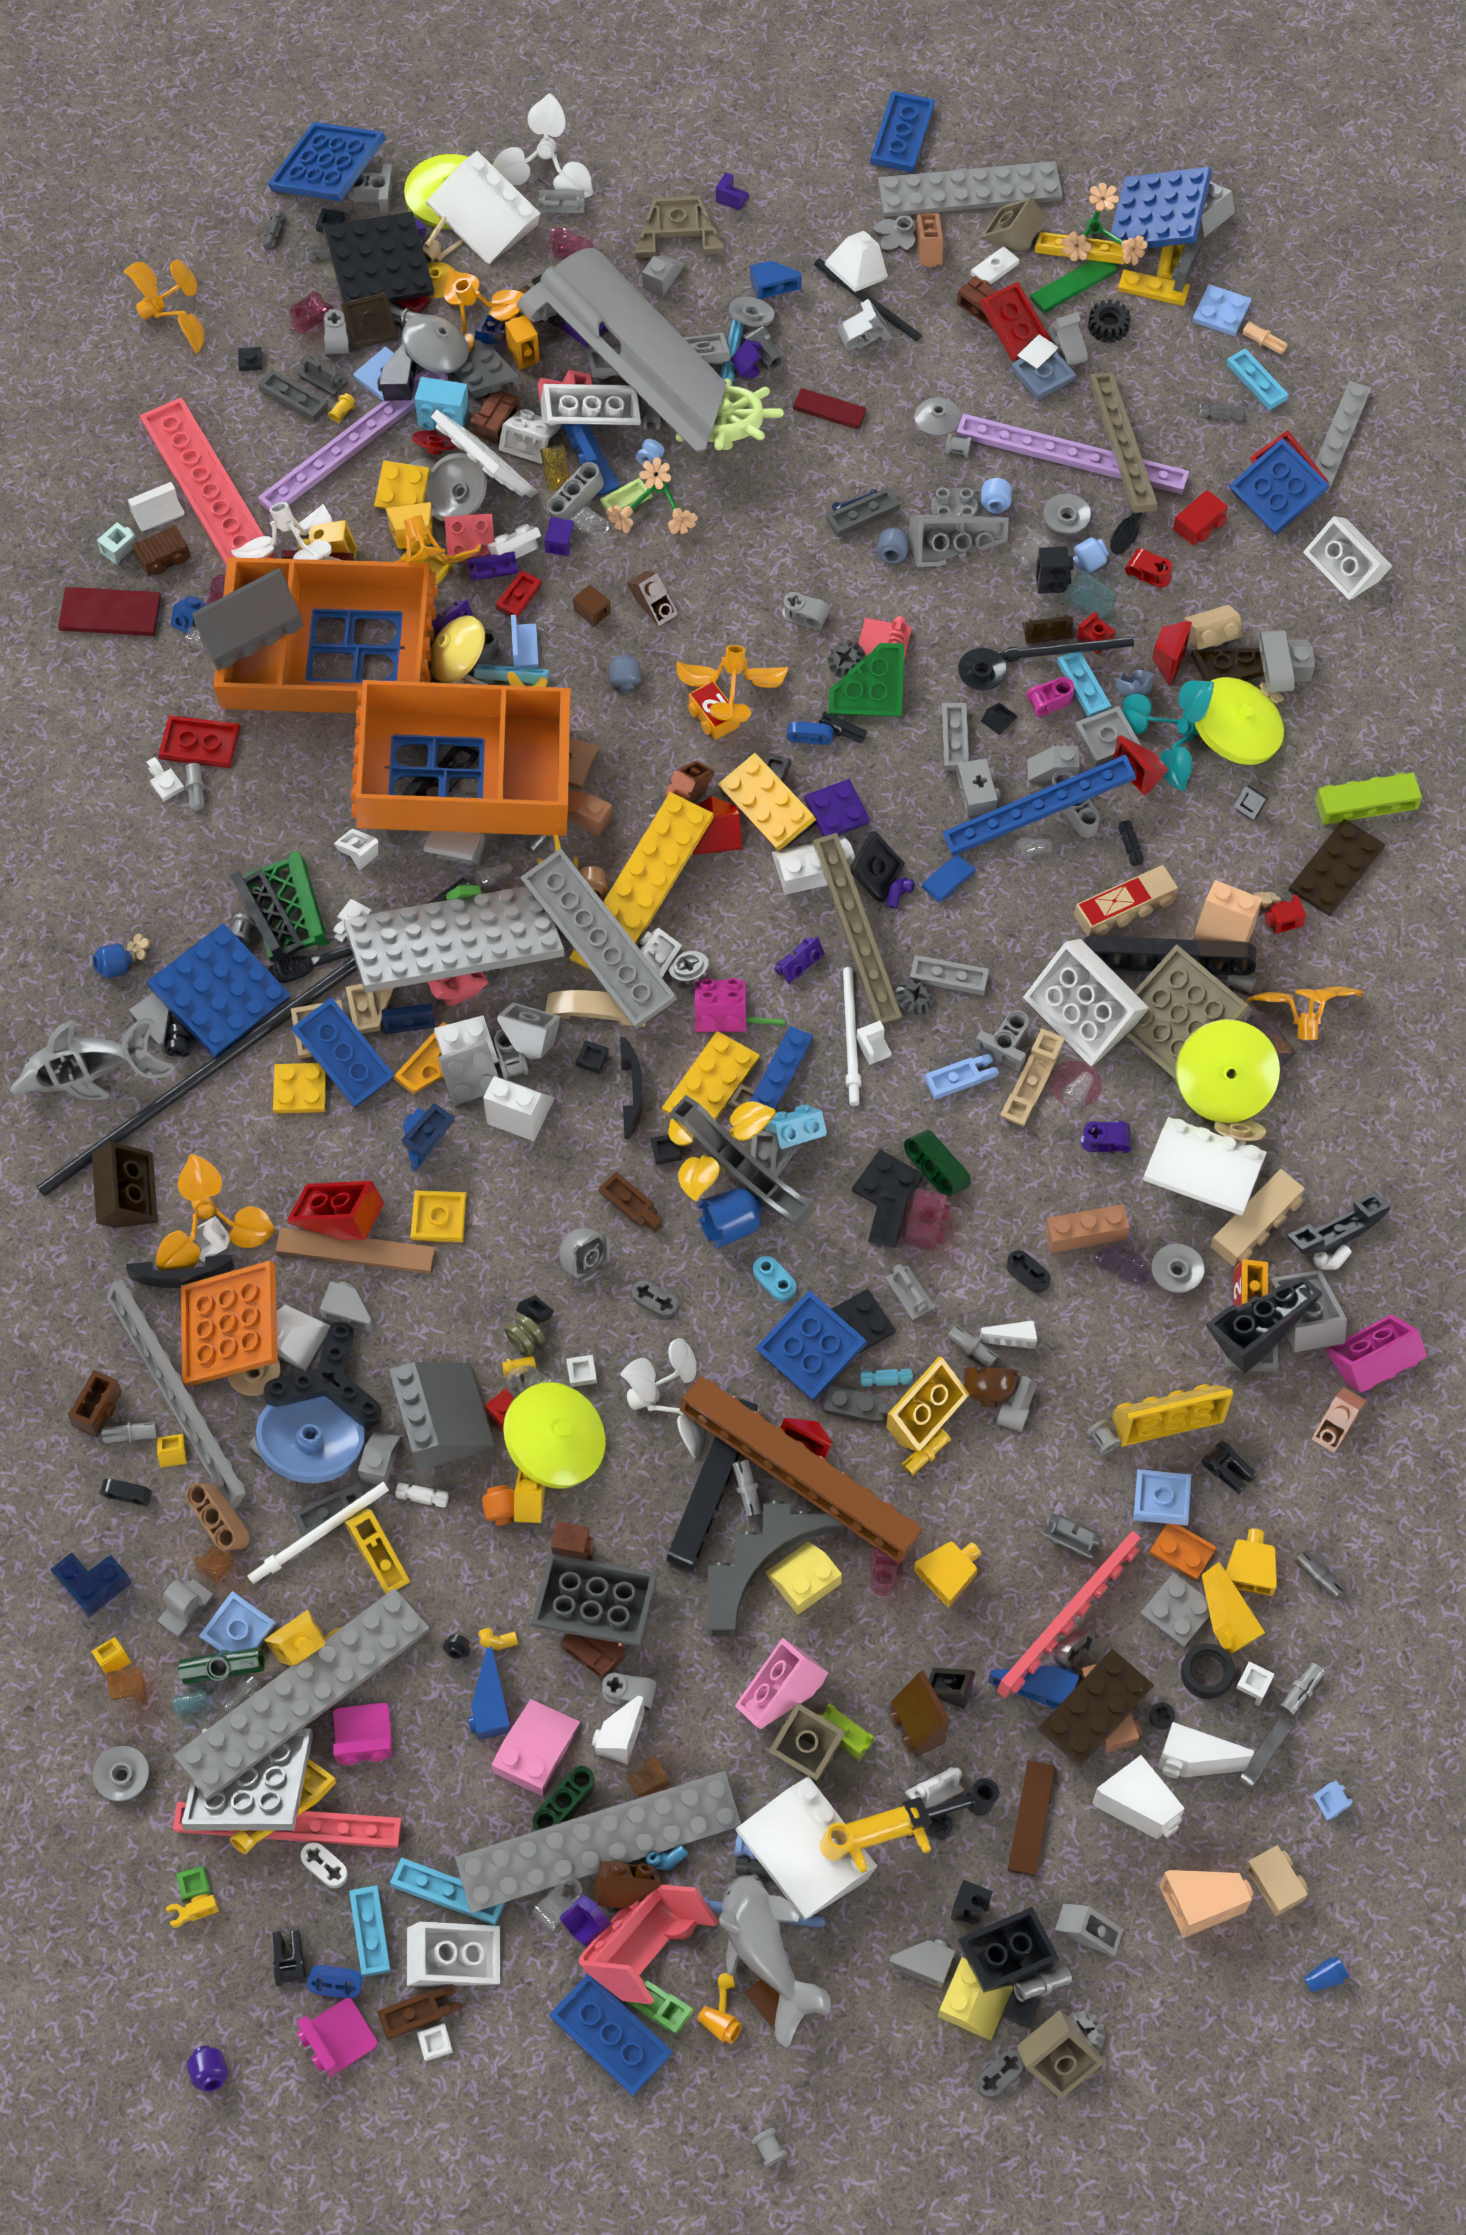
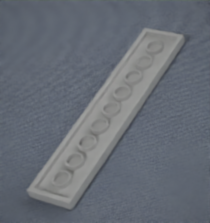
[173,1588,429,1801]
[454,1771,741,1913]

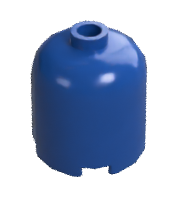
[697,1188,763,1249]

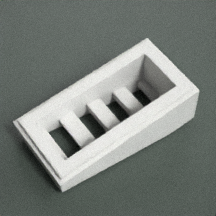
[980,1321,1037,1349]

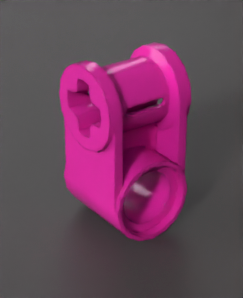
[1026,677,1074,717]

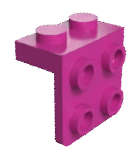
[695,978,746,1032]
[333,1703,393,1765]
[296,1998,378,2078]

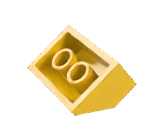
[886,1356,970,1452]

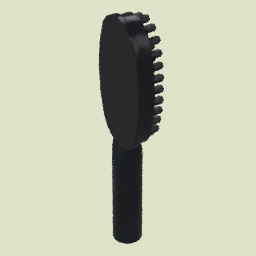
[1110,512,1143,554]
[267,946,353,983]

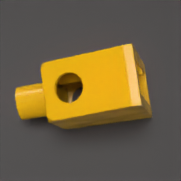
[386,502,434,552]
[298,520,357,560]
[1226,1529,1277,1596]
[914,1541,982,1608]
[264,1610,326,1666]

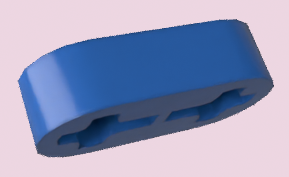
[786,721,834,745]
[307,1965,363,1999]

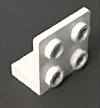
[499,409,562,464]

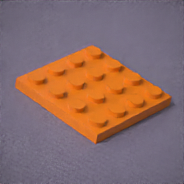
[181,1260,278,1387]

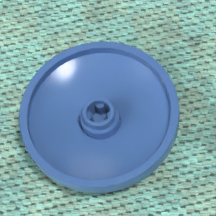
[255,1396,364,1483]

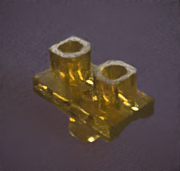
[540,445,571,492]

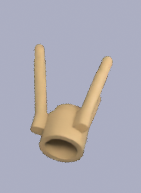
[422,216,465,263]

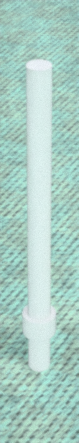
[843,967,861,1106]
[247,1482,389,1584]

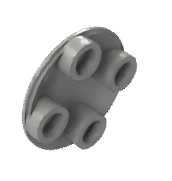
[931,488,978,516]

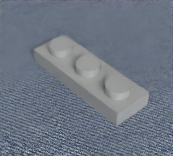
[941,703,969,771]
[910,955,989,996]

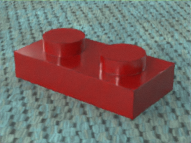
[496,570,542,620]

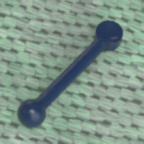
[832,489,878,511]

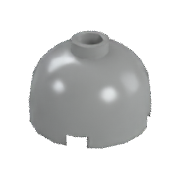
[559,1227,611,1282]

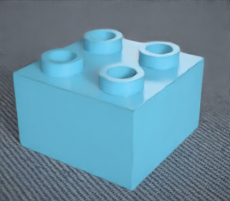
[415,377,470,431]

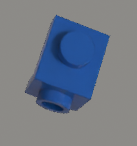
[171,595,209,634]

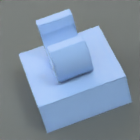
[1313,1781,1353,1821]

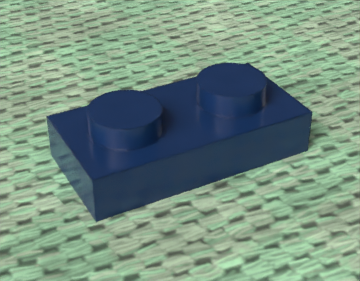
[381,1003,435,1035]
[401,1103,455,1158]

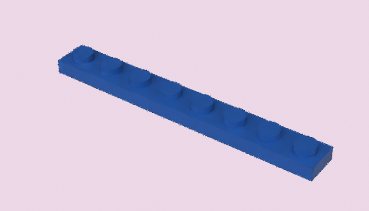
[942,755,1136,856]

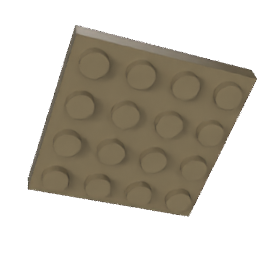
[1125,944,1251,1079]

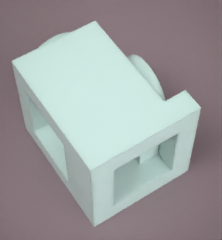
[97,523,136,565]

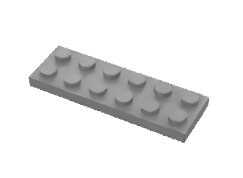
[587,333,730,379]

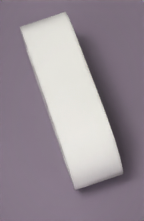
[301,1842,348,1888]

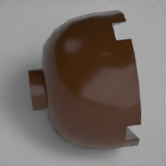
[964,1367,1018,1408]

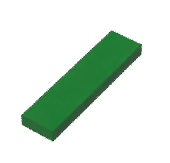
[1030,260,1117,314]

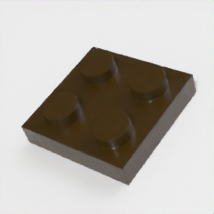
[341,292,398,350]

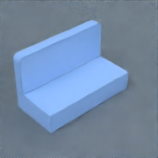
[511,615,539,668]

